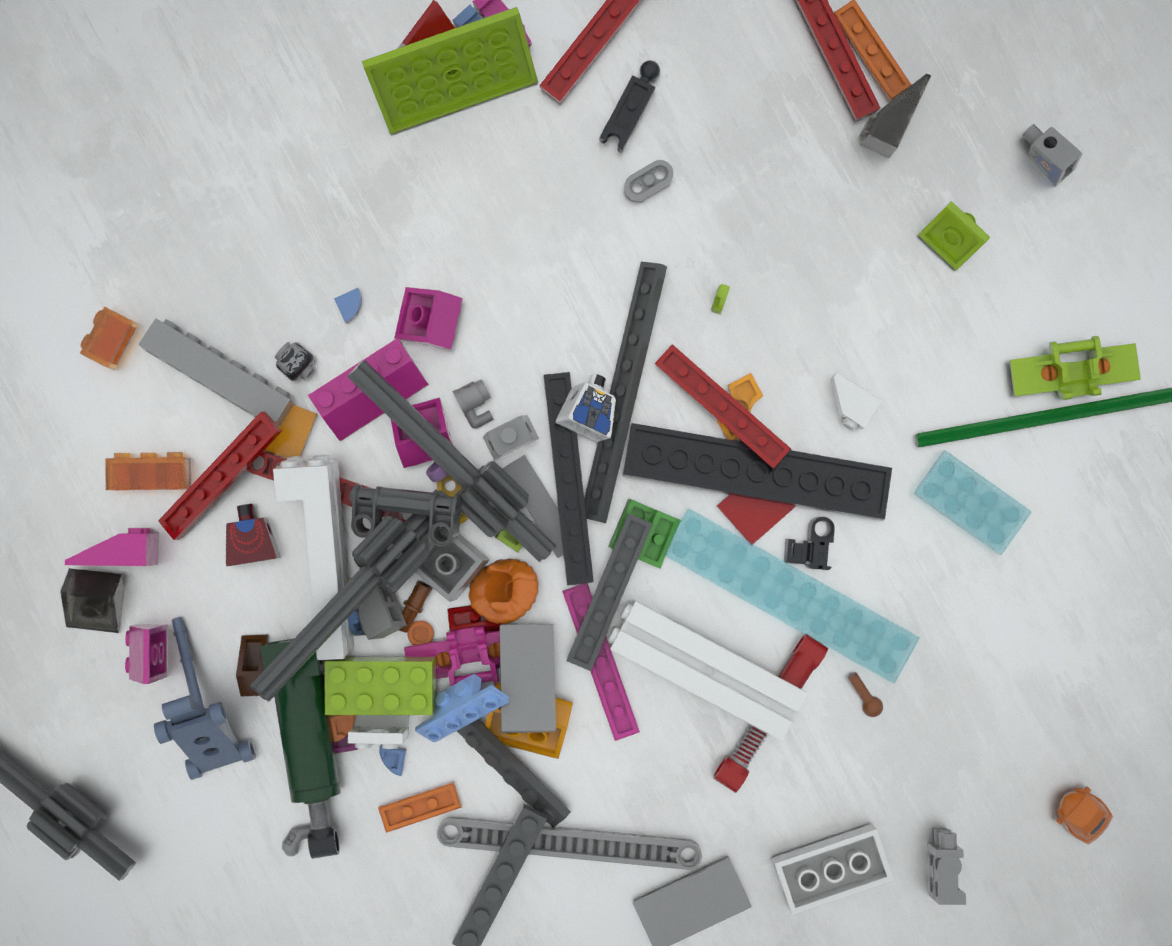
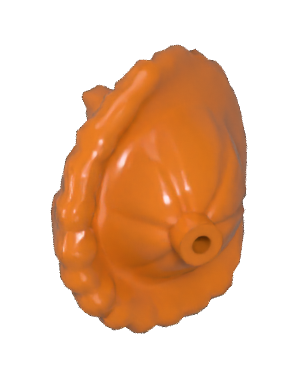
[468,558,539,625]

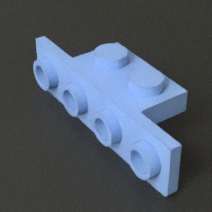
[415,674,509,742]

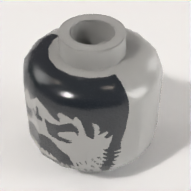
[275,342,315,381]

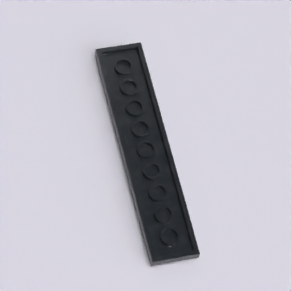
[623,423,892,521]

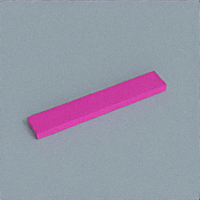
[562,583,640,741]

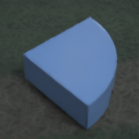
[334,288,361,323]
[348,609,365,636]
[379,745,406,776]

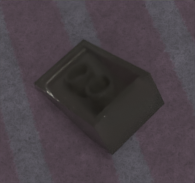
[860,73,931,158]

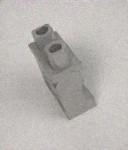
[927,829,966,905]

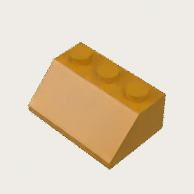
[485,683,573,759]

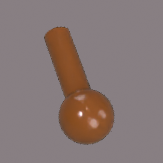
[848,672,883,717]

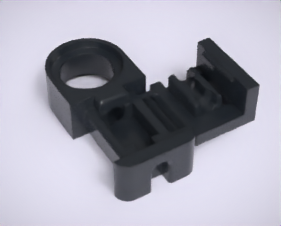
[784,517,835,570]

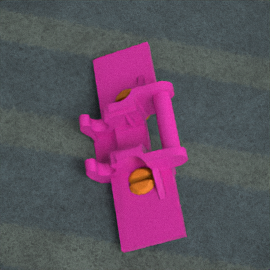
[404,625,500,687]

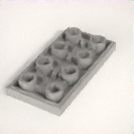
[500,624,556,733]
[633,857,752,946]

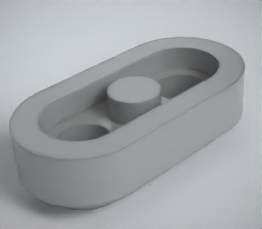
[624,160,673,201]

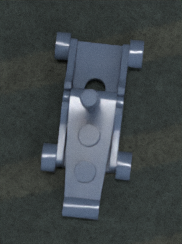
[154,617,256,780]

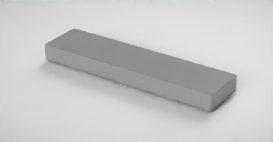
[502,455,563,558]

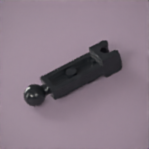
[599,60,660,153]

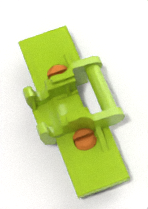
[1009,336,1141,400]

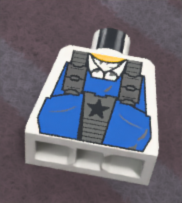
[555,374,616,442]

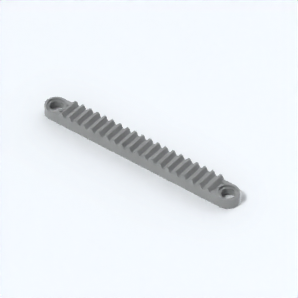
[437,818,702,870]

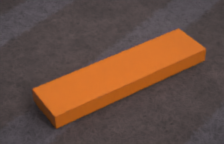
[834,0,912,102]

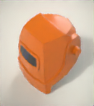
[1056,786,1113,845]

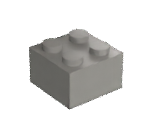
[415,526,490,602]

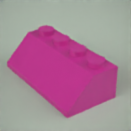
[308,338,429,441]

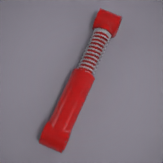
[713,634,828,793]

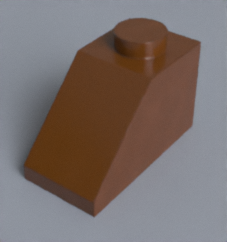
[236,634,269,697]

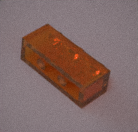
[105,452,191,491]

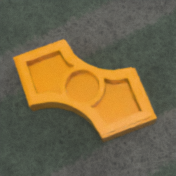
[716,373,763,441]

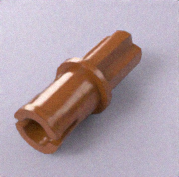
[399,581,432,633]

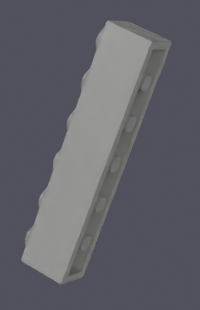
[138,318,294,427]

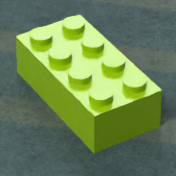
[325,657,436,715]

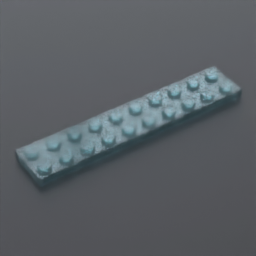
[663,508,920,684]

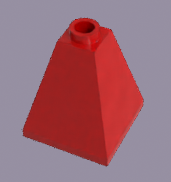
[397,0,455,49]

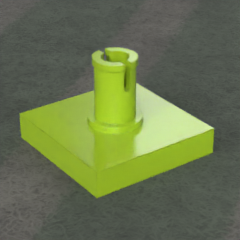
[918,201,990,271]

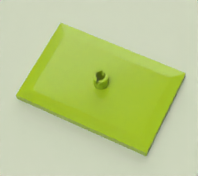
[362,7,538,134]

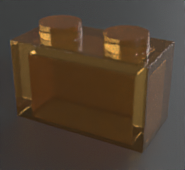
[80,306,138,370]

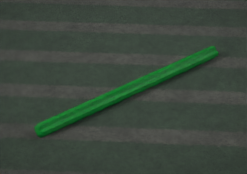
[916,388,1172,447]

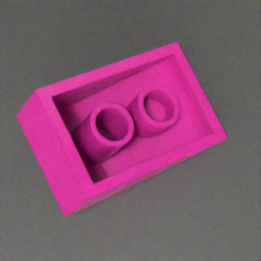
[65,528,159,566]
[125,624,167,684]

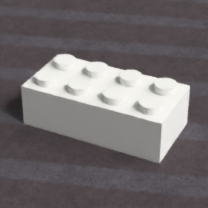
[772,824,894,915]

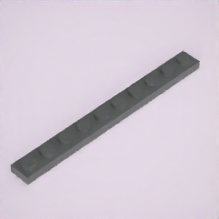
[584,261,667,523]

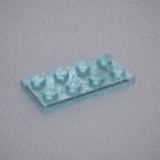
[913,450,1032,555]

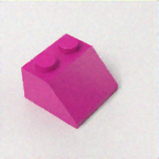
[394,287,462,350]
[391,397,453,468]

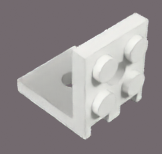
[348,715,409,749]

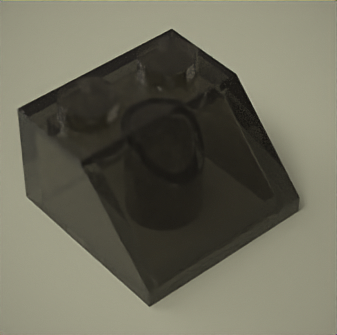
[60,568,124,633]

